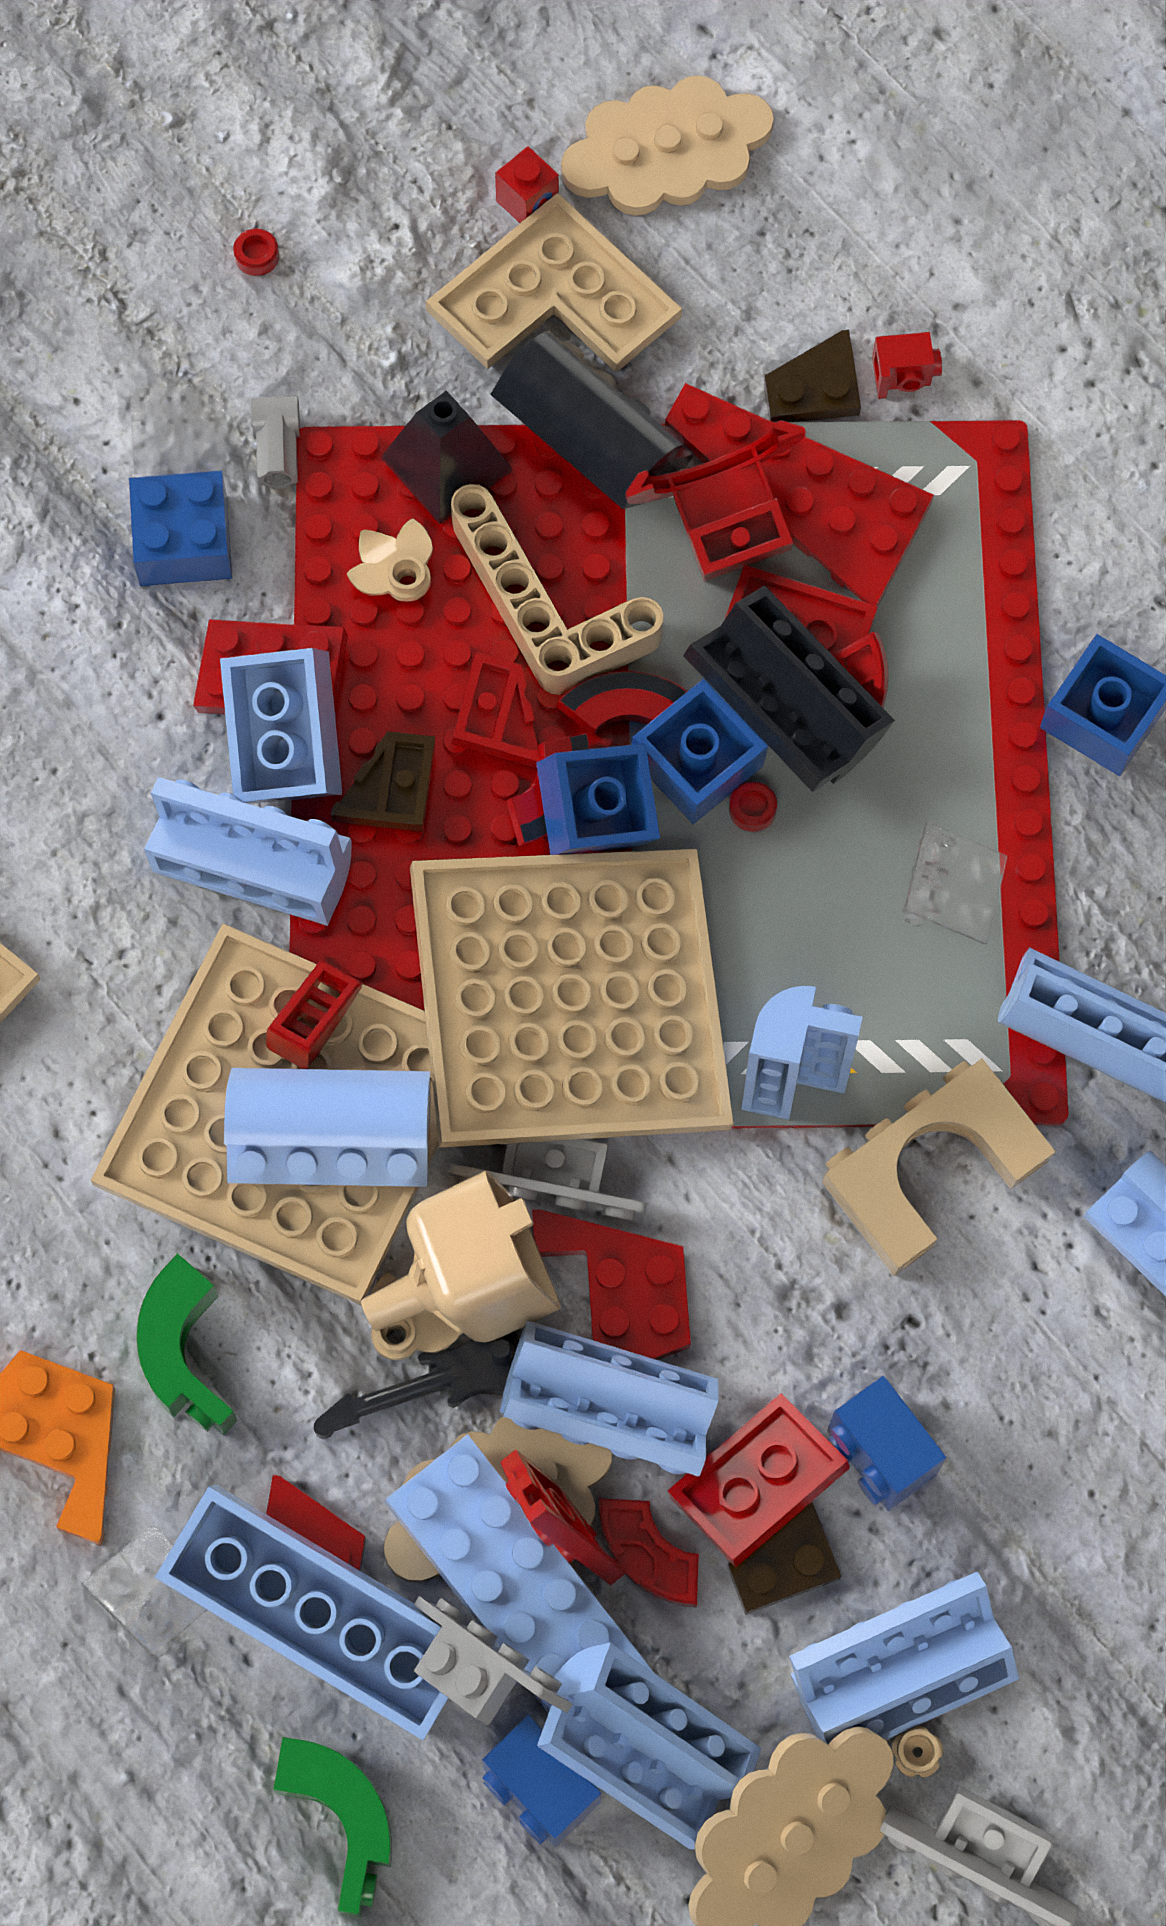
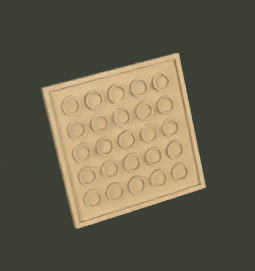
[410,849,734,1148]
[90,923,439,1306]

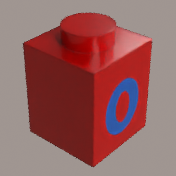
[495,146,559,223]

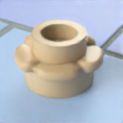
[892,1726,943,1778]

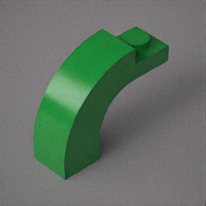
[136,1253,238,1435]
[273,1737,392,1917]

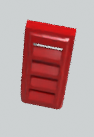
[266,960,362,1069]

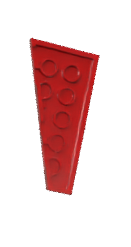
[665,383,934,606]

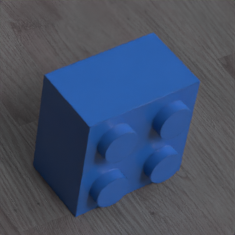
[129,470,233,586]
[1040,634,1166,777]
[631,678,768,825]
[536,743,660,855]
[827,1375,947,1512]
[482,1715,602,1847]

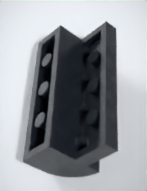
[490,331,695,509]
[683,586,895,792]

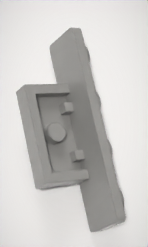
[449,1139,647,1220]
[414,1596,573,1726]
[880,1786,1078,1926]

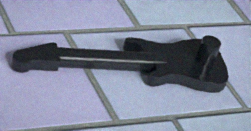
[314,1331,519,1439]

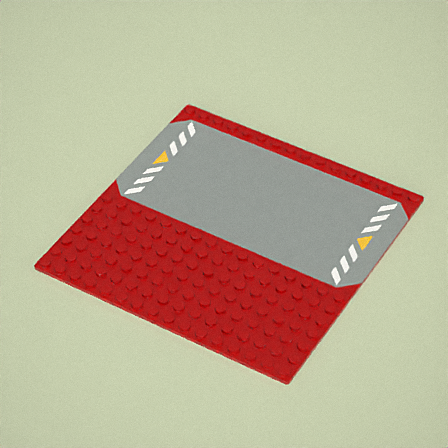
[289,420,1069,1129]

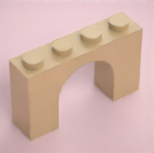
[822,1058,1056,1276]

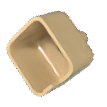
[361,1170,561,1342]

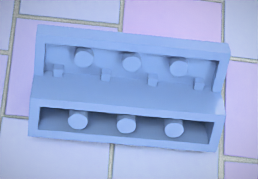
[144,777,352,926]
[998,948,1166,1103]
[741,986,862,1120]
[224,1068,430,1187]
[1083,1151,1166,1296]
[500,1320,719,1476]
[789,1572,1019,1744]
[537,1642,761,1850]

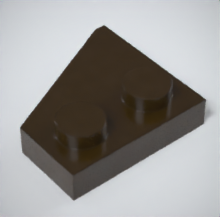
[764,329,861,422]
[331,731,436,832]
[727,1502,842,1615]

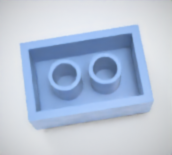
[220,648,342,804]

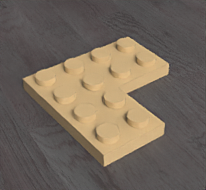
[425,193,682,373]

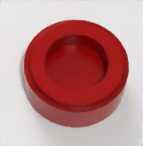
[233,228,279,276]
[729,781,777,832]

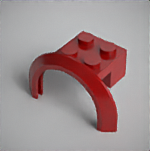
[625,420,806,582]

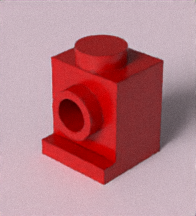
[872,332,942,399]

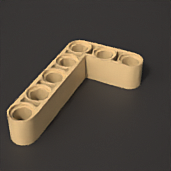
[451,484,664,695]

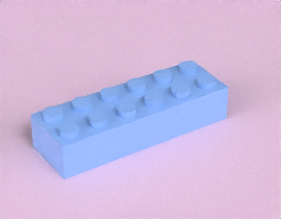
[385,1434,654,1714]
[154,1484,448,1740]

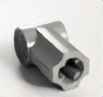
[251,396,300,489]

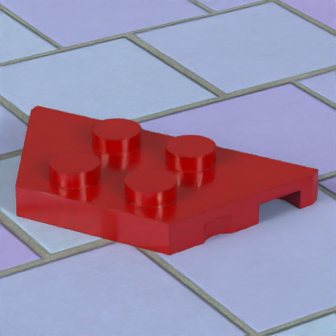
[500,1449,626,1586]

